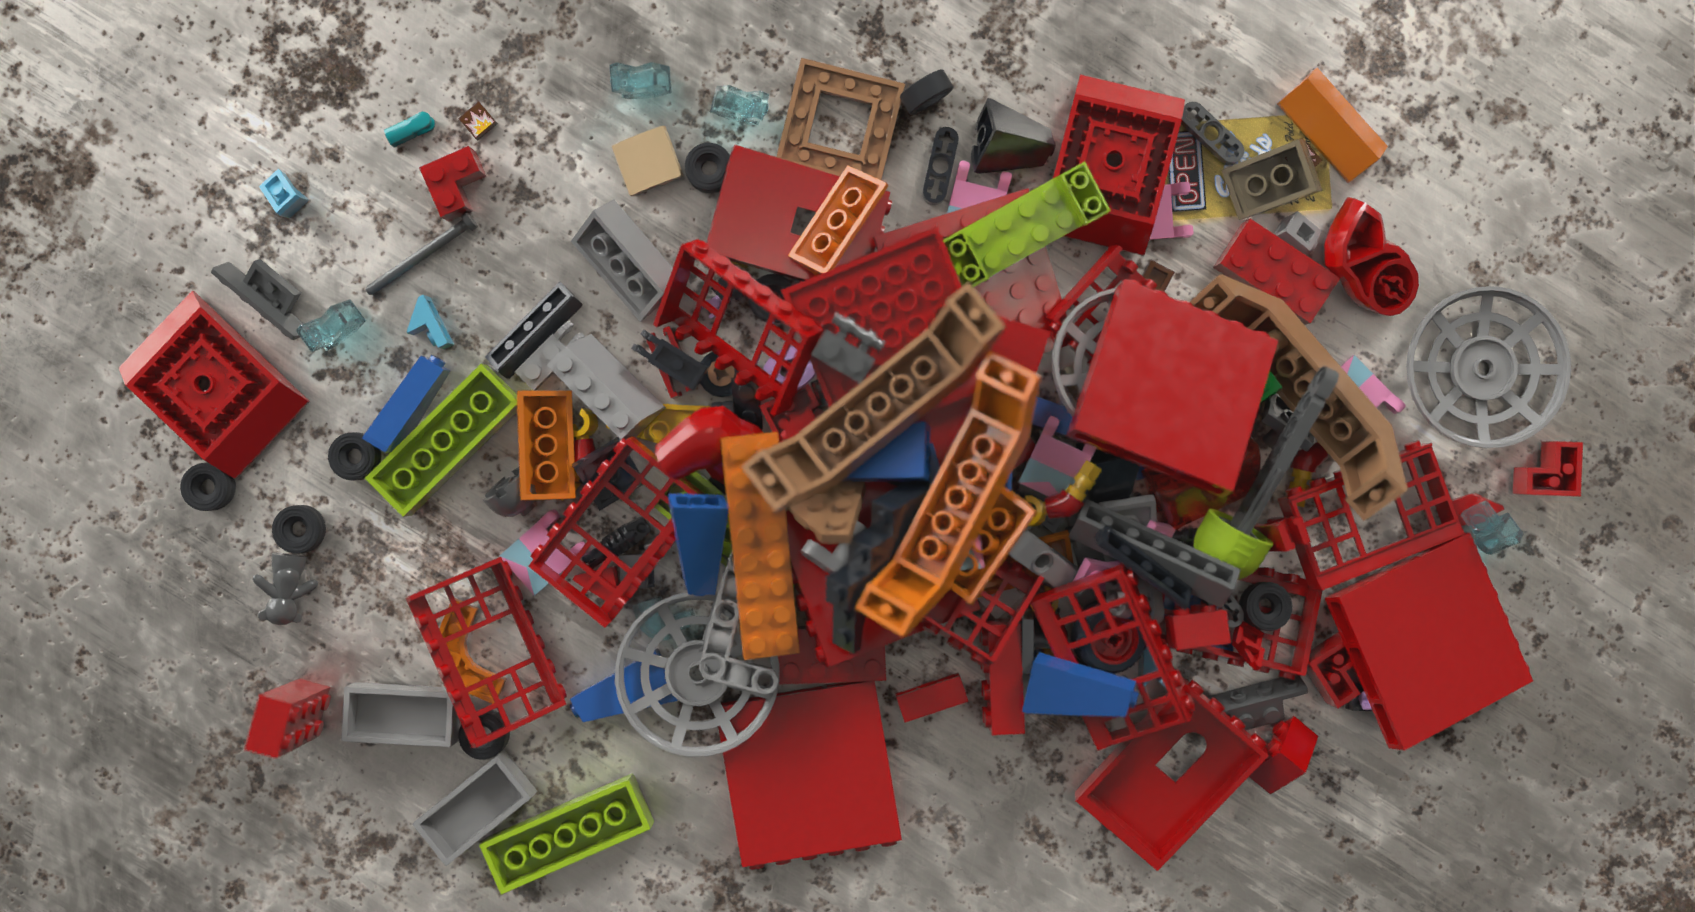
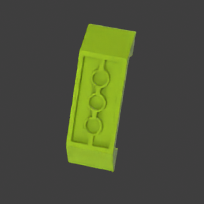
[944,162,1111,287]

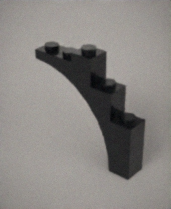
[826,482,932,654]

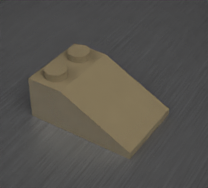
[1222,139,1323,220]

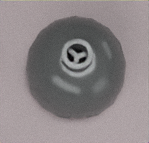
[483,467,536,517]

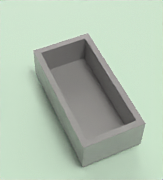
[341,682,460,747]
[412,750,537,866]

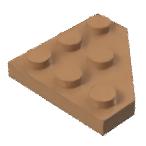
[785,481,866,544]

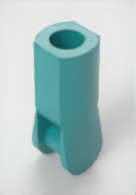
[384,111,436,147]

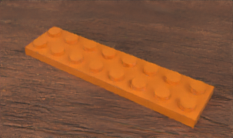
[720,432,799,660]

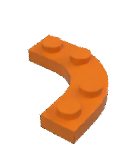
[439,598,507,704]

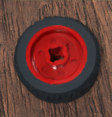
[1071,599,1146,674]

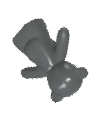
[253,552,318,625]

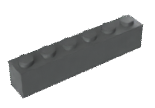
[1068,499,1240,607]

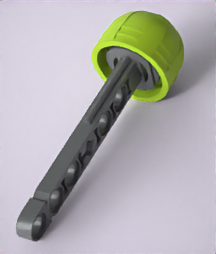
[1194,366,1339,580]

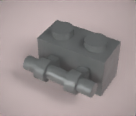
[811,313,885,383]

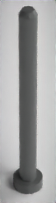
[365,212,478,295]

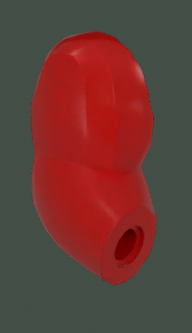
[1324,197,1419,316]
[655,406,764,484]

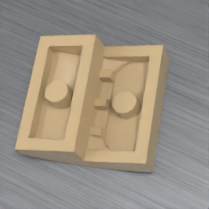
[612,126,684,196]

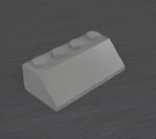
[571,200,673,322]
[547,334,666,440]

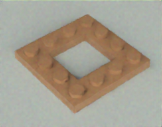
[776,58,905,180]

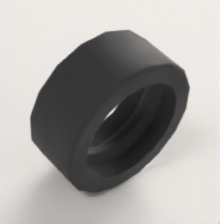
[900,69,954,115]

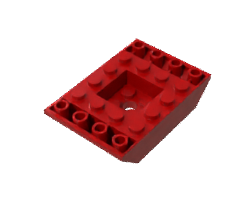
[1053,74,1185,256]
[119,291,310,479]

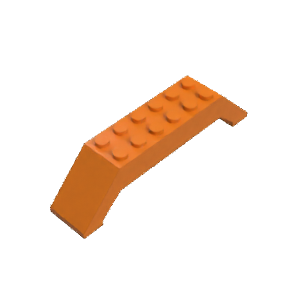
[855,351,1041,637]

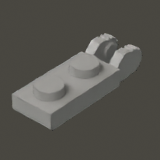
[515,320,585,391]

